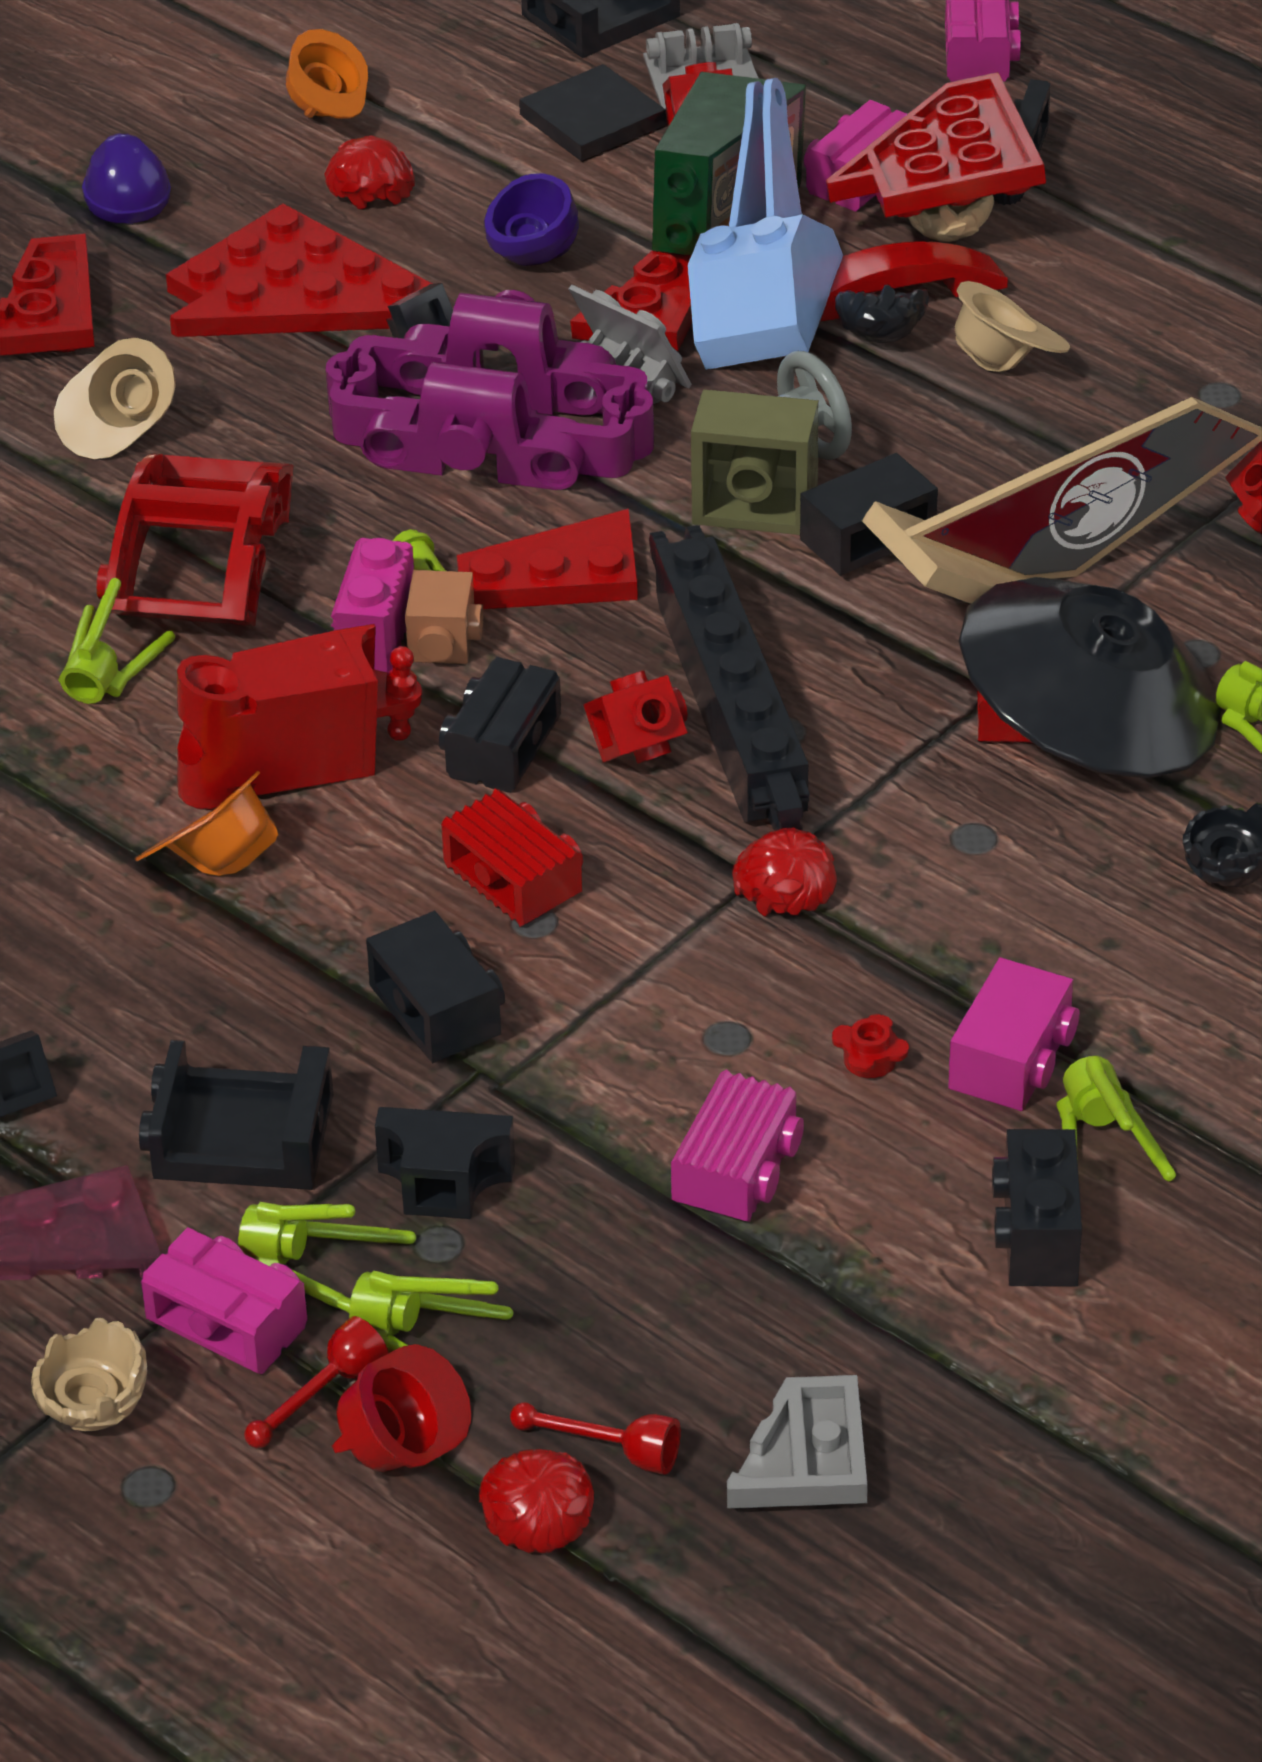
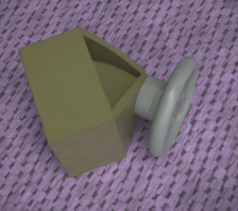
[691,351,852,535]

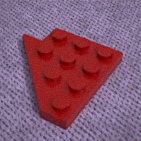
[826,72,1046,217]
[166,203,433,337]

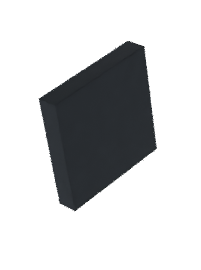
[519,64,666,161]

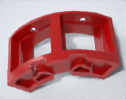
[96,453,294,626]

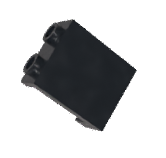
[521,0,680,58]
[139,1040,334,1190]

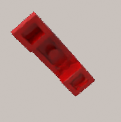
[820,241,1008,322]

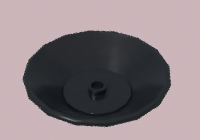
[958,577,1221,779]

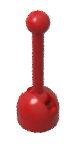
[244,1316,389,1449]
[510,1402,681,1475]

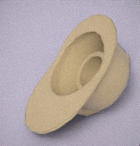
[954,281,1070,372]
[54,338,176,460]

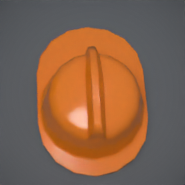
[286,29,368,119]
[134,771,279,876]

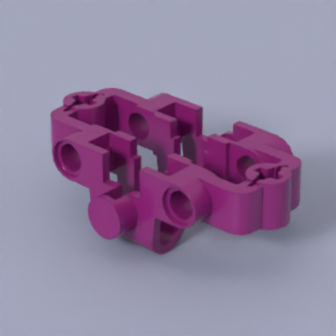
[325,290,654,490]

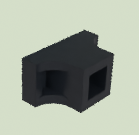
[375,1107,515,1219]

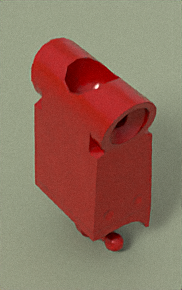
[177,624,422,809]

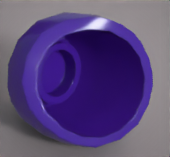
[82,133,171,223]
[484,173,579,266]

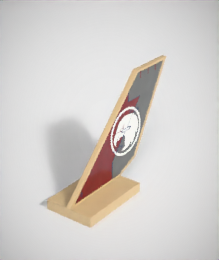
[862,397,1262,604]

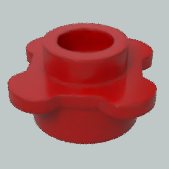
[832,1014,909,1078]

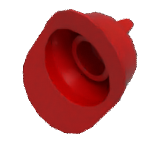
[332,1344,472,1472]

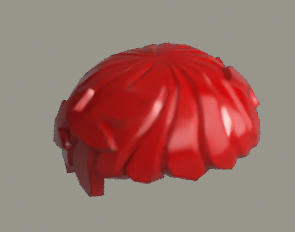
[325,135,415,210]
[732,828,837,917]
[479,1449,594,1553]

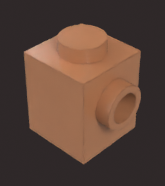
[405,570,483,664]

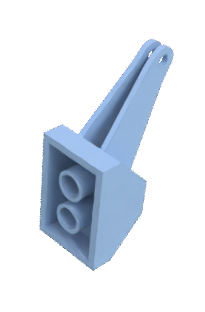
[688,78,844,370]

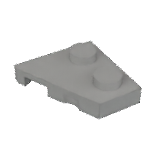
[727,1375,867,1508]

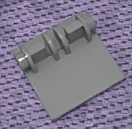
[643,23,759,109]
[568,284,692,404]

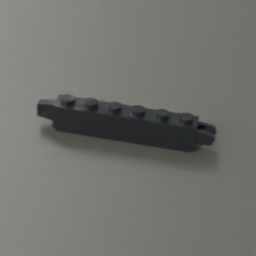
[649,525,809,831]

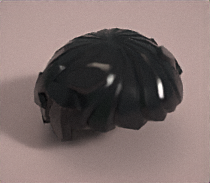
[835,285,929,344]
[1183,802,1262,887]

